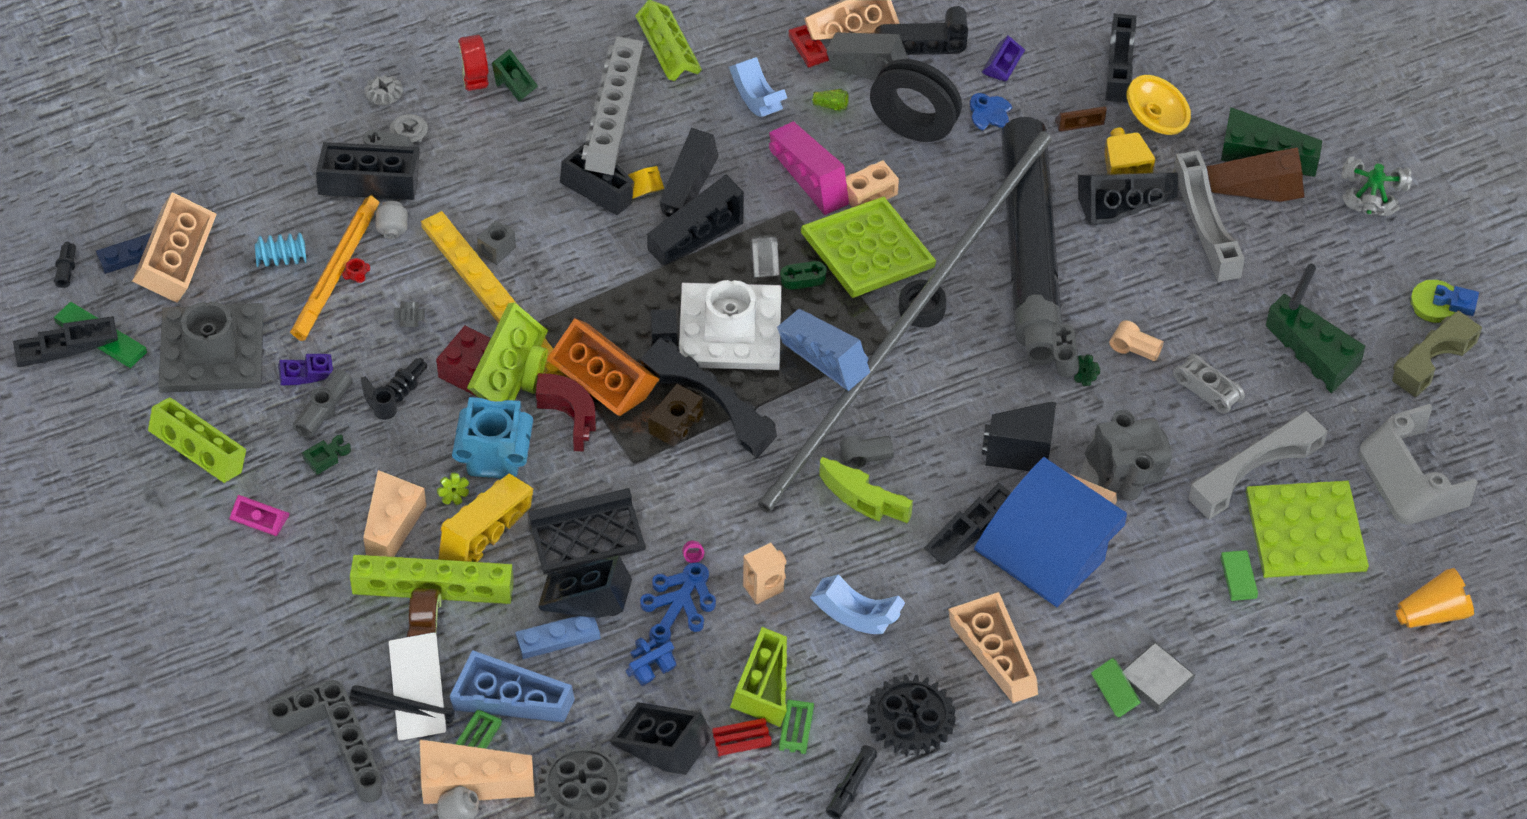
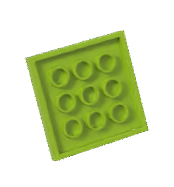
[801,196,936,298]
[1245,480,1369,578]

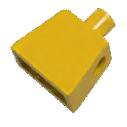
[1104,127,1155,174]

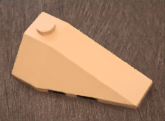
[804,0,900,40]

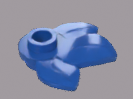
[969,93,1012,131]

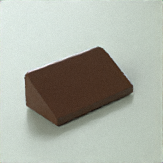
[1055,106,1107,132]

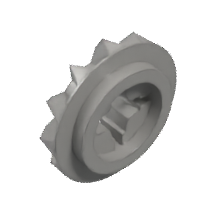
[365,74,403,105]
[389,114,428,146]

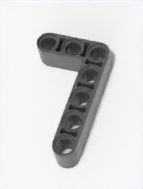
[267,680,382,803]

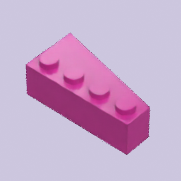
[769,121,849,215]

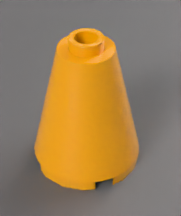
[1395,568,1474,628]

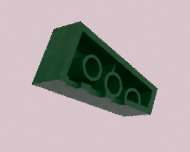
[1221,107,1323,177]
[1266,293,1366,394]

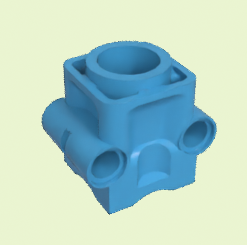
[452,397,534,479]

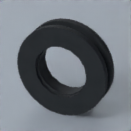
[870,59,962,142]

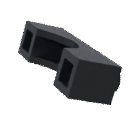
[1105,13,1137,103]

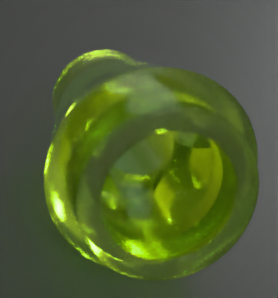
[813,88,849,112]

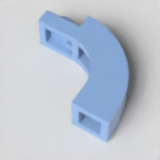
[729,57,787,117]
[810,574,905,634]

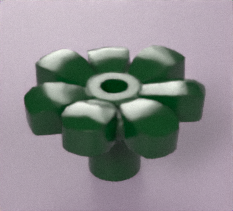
[1074,354,1101,386]

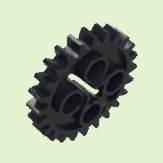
[867,674,956,756]

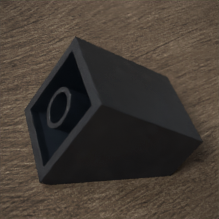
[982,402,1056,471]

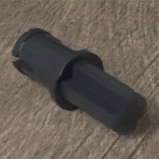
[54,241,76,288]

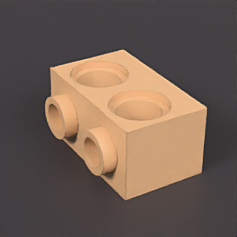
[846,160,899,208]

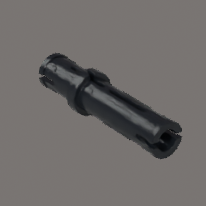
[825,745,878,819]

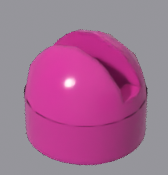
[682,540,704,563]

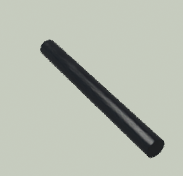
[1289,263,1316,310]

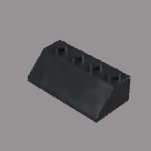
[316,142,420,200]

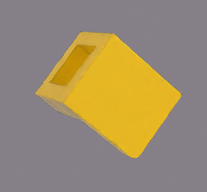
[628,166,665,199]

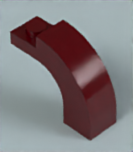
[536,373,596,452]

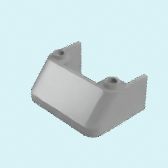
[1358,404,1478,525]

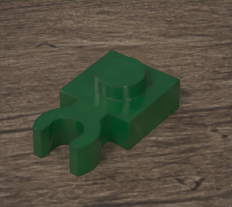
[302,434,351,475]

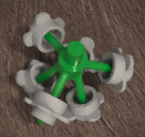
[1342,156,1412,216]

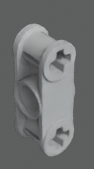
[1173,354,1245,414]

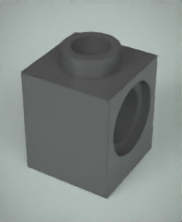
[477,220,516,265]

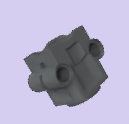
[1085,410,1172,500]

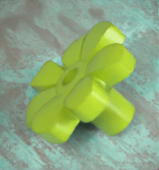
[437,472,469,505]

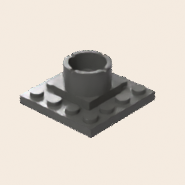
[158,301,264,393]

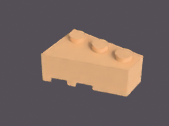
[363,470,426,557]

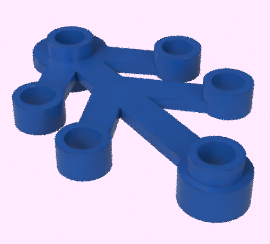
[640,563,716,648]

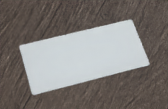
[389,633,446,740]

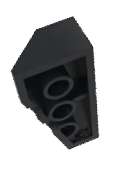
[1078,172,1178,224]

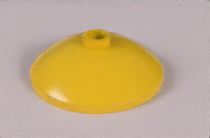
[1127,75,1191,135]

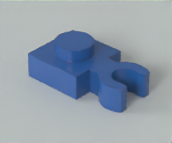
[1433,285,1479,316]

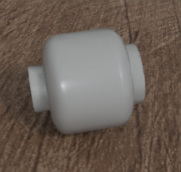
[375,201,408,239]
[437,786,479,819]

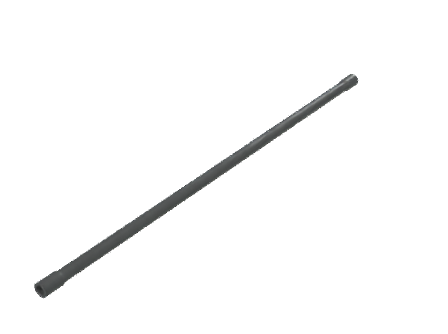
[758,131,1052,513]

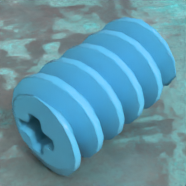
[255,233,307,268]

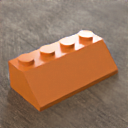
[547,318,659,416]

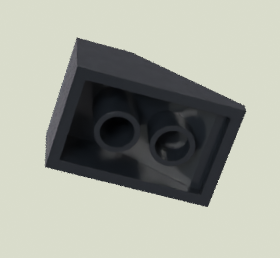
[538,555,632,618]
[610,702,714,775]

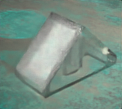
[749,234,779,277]

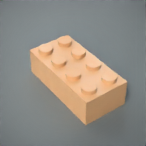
[132,192,217,303]

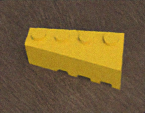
[438,473,534,562]

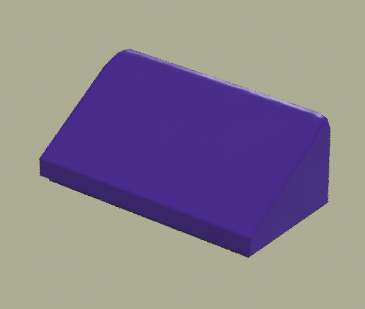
[981,35,1025,82]

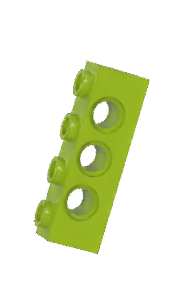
[148,397,246,483]

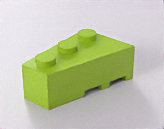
[730,627,787,727]

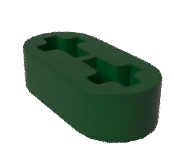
[780,261,826,289]

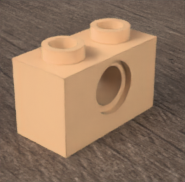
[743,543,786,605]

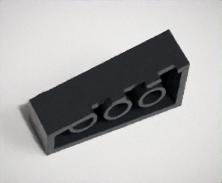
[647,174,744,268]

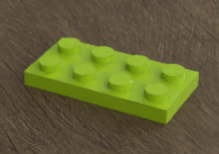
[467,302,548,402]

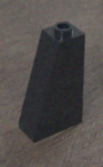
[659,128,719,217]

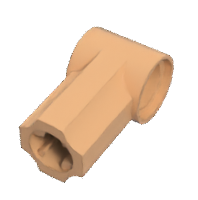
[1109,320,1164,361]

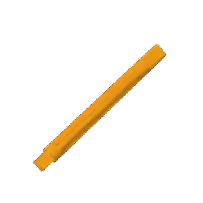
[290,195,380,341]

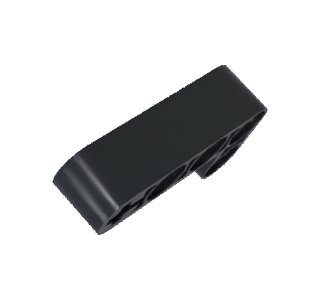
[875,6,968,55]

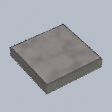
[1122,642,1195,711]

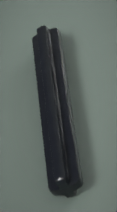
[350,685,455,724]

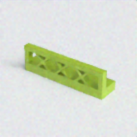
[635,0,702,81]

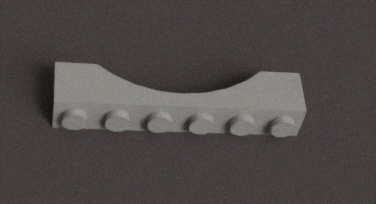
[1173,151,1245,282]
[1188,411,1327,520]

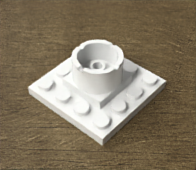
[679,280,781,370]

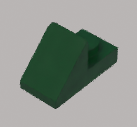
[492,49,538,102]

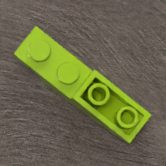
[819,457,913,524]

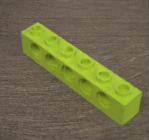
[350,554,514,604]

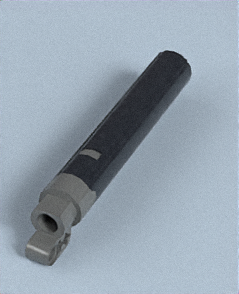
[1001,117,1079,377]

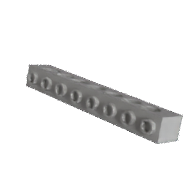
[582,36,644,175]

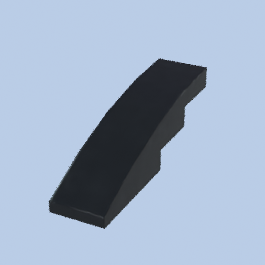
[13,316,118,367]
[924,482,1011,565]

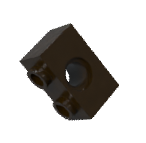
[648,384,704,447]

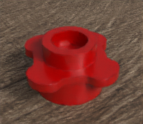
[342,258,371,283]

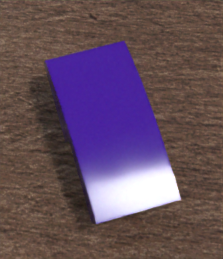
[278,354,333,386]

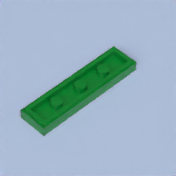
[54,302,147,369]

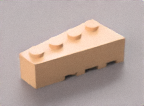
[949,592,1038,703]
[420,740,535,804]

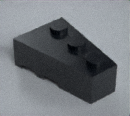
[560,142,634,216]

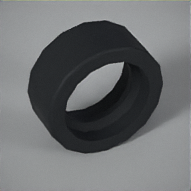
[899,280,946,328]

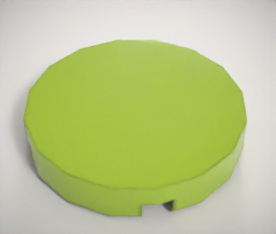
[1410,280,1456,323]

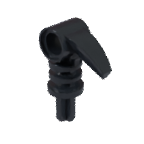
[361,358,427,420]

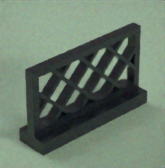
[528,488,646,574]

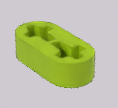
[521,345,548,394]

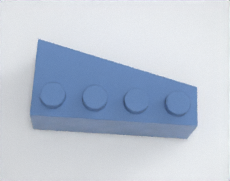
[777,309,870,391]
[450,650,575,722]

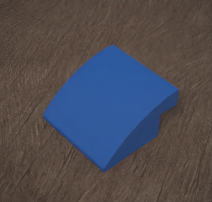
[974,457,1127,607]

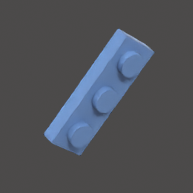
[515,616,600,659]

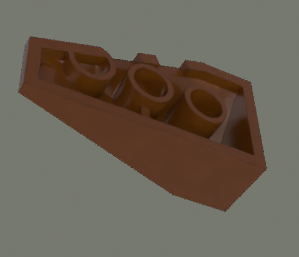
[1206,148,1304,202]

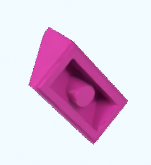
[229,495,290,536]

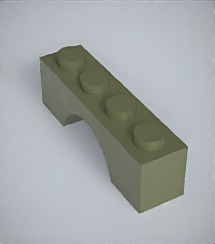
[1392,310,1482,398]

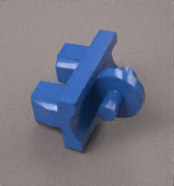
[625,637,677,686]

